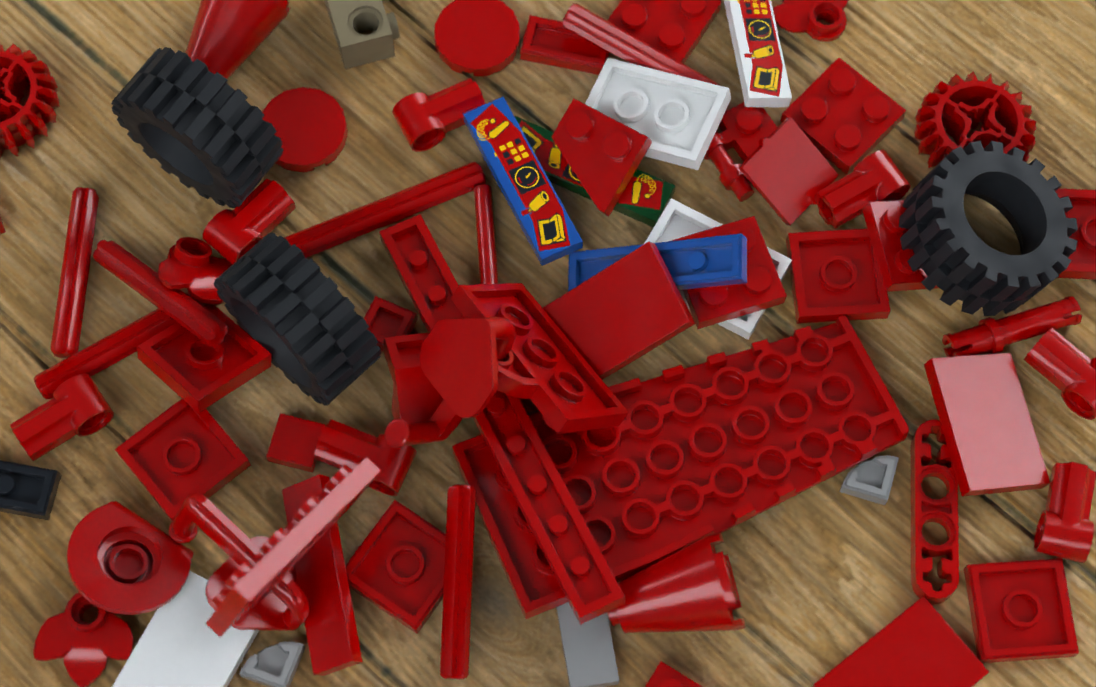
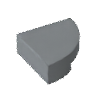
[839,455,899,505]
[239,641,305,687]

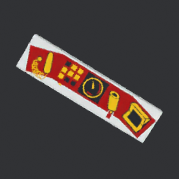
[724,0,792,107]

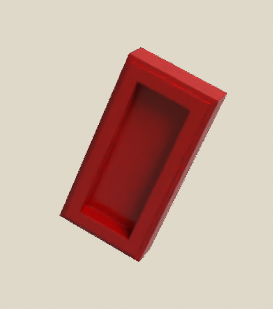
[520,15,610,75]

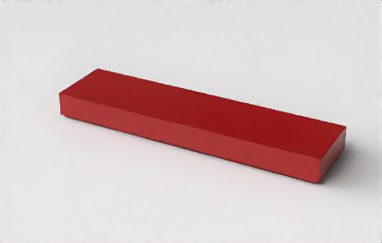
[282,474,363,676]

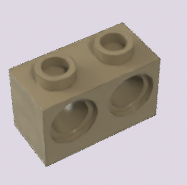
[324,0,400,69]

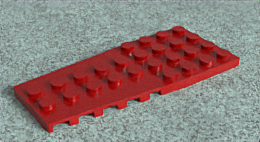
[452,315,909,619]

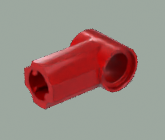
[392,78,485,152]
[814,150,911,229]
[203,178,296,264]
[1024,328,1096,420]
[10,374,114,461]
[314,419,417,496]
[1034,462,1096,563]

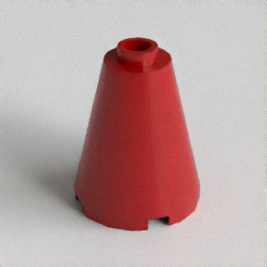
[185,0,291,80]
[608,532,745,633]

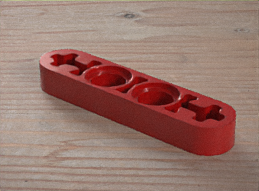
[910,419,959,604]

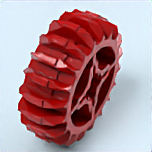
[0,43,60,159]
[914,71,1037,169]

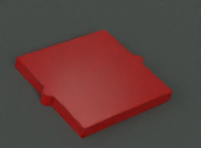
[738,117,839,225]

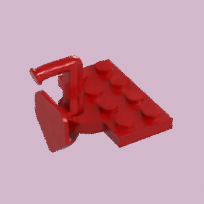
[385,283,629,448]
[168,457,381,638]

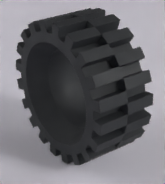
[111,47,283,208]
[899,141,1078,316]
[214,233,381,406]

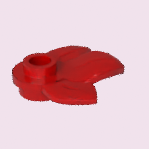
[773,0,849,42]
[158,237,233,305]
[34,592,134,687]

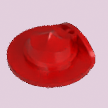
[67,501,194,615]

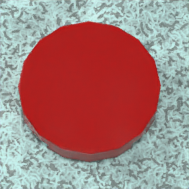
[434,0,520,77]
[262,87,348,173]

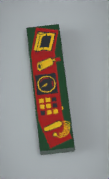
[514,116,675,227]

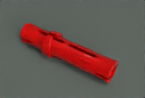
[942,296,1082,357]

